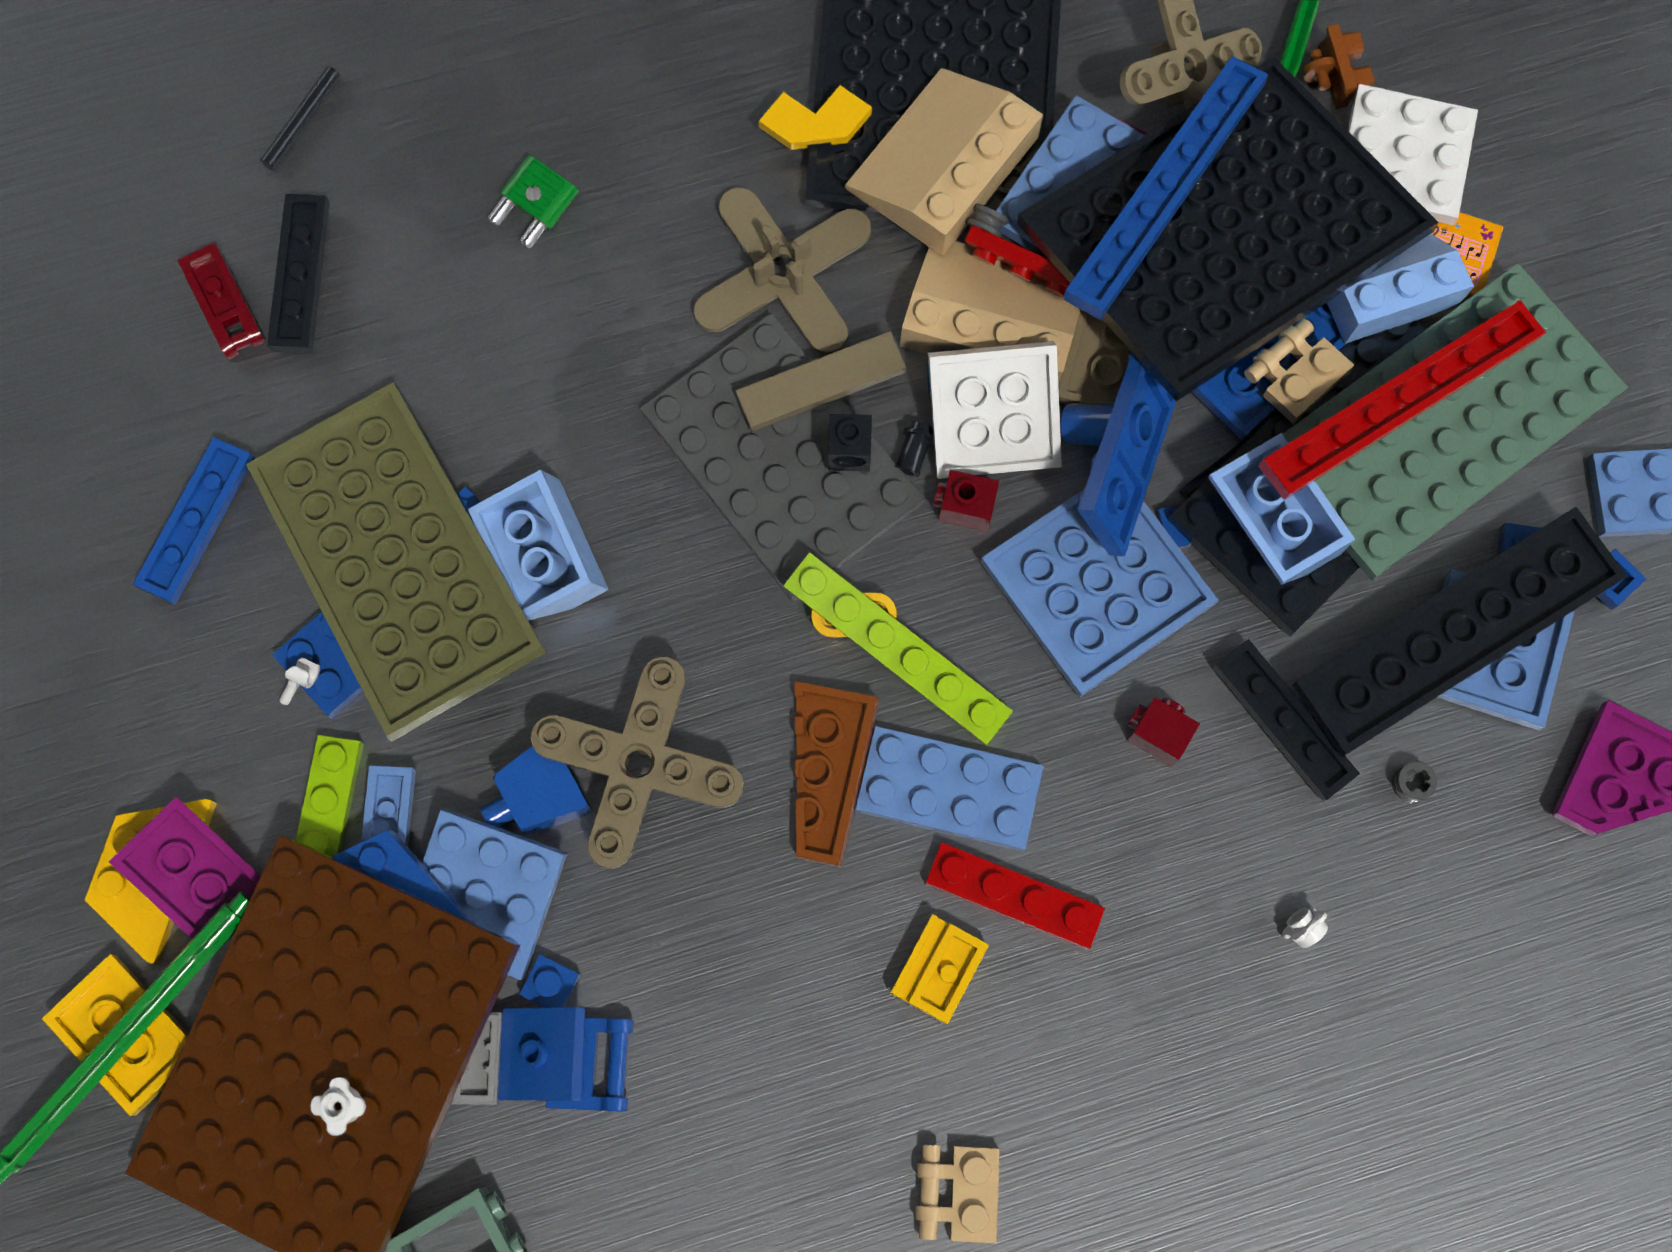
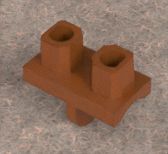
[1302,24,1374,109]

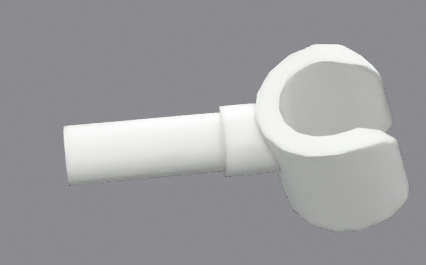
[279,657,320,705]

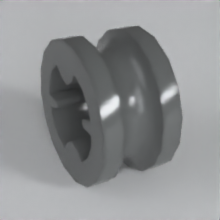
[967,204,1009,238]
[1392,762,1437,803]

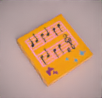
[1431,212,1504,299]

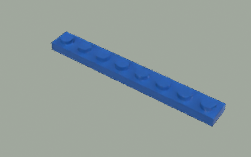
[1064,56,1268,320]

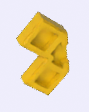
[759,85,872,150]

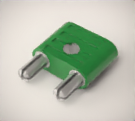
[488,154,579,248]

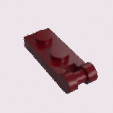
[177,242,266,360]

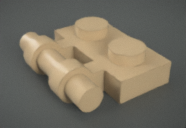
[1244,318,1354,424]
[915,1144,1000,1243]

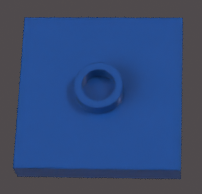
[498,1007,585,1101]

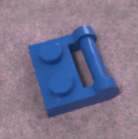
[546,1018,634,1112]

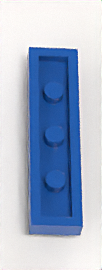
[132,437,255,606]

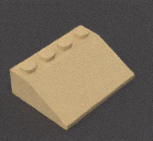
[845,68,1043,256]
[900,241,1081,386]

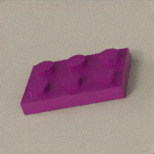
[109,797,261,939]

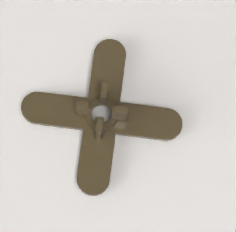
[1120,0,1262,110]
[694,187,871,355]
[531,657,744,869]

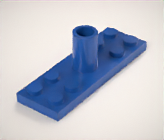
[1061,351,1176,556]

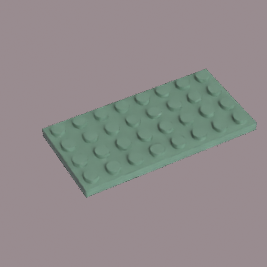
[1282,263,1628,581]

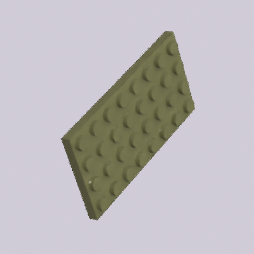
[246,382,546,741]

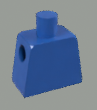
[480,746,593,835]

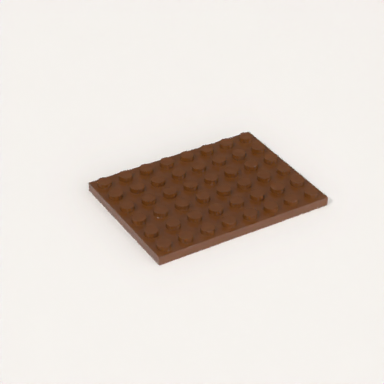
[125,835,520,1252]

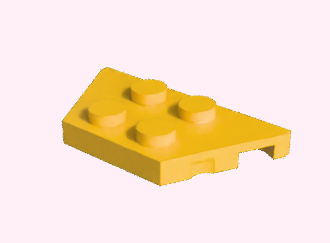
[85,799,217,965]

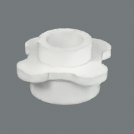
[1282,907,1328,948]
[310,1077,366,1135]

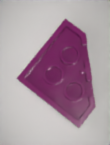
[1551,700,1672,836]

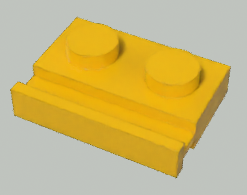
[890,914,989,1025]

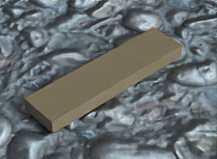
[736,331,906,432]

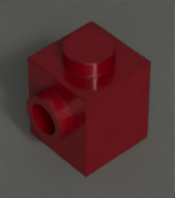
[933,470,999,532]
[1127,697,1200,767]

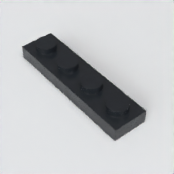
[267,194,330,354]
[1213,639,1360,802]

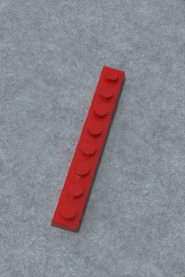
[1258,300,1546,500]

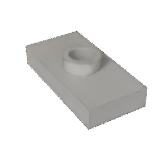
[451,1012,503,1105]

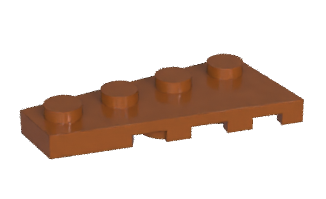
[794,681,879,868]

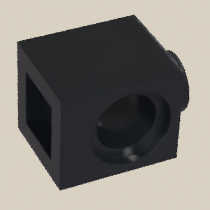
[828,414,872,472]

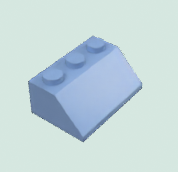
[1327,234,1474,343]
[1208,433,1355,585]
[468,469,609,621]

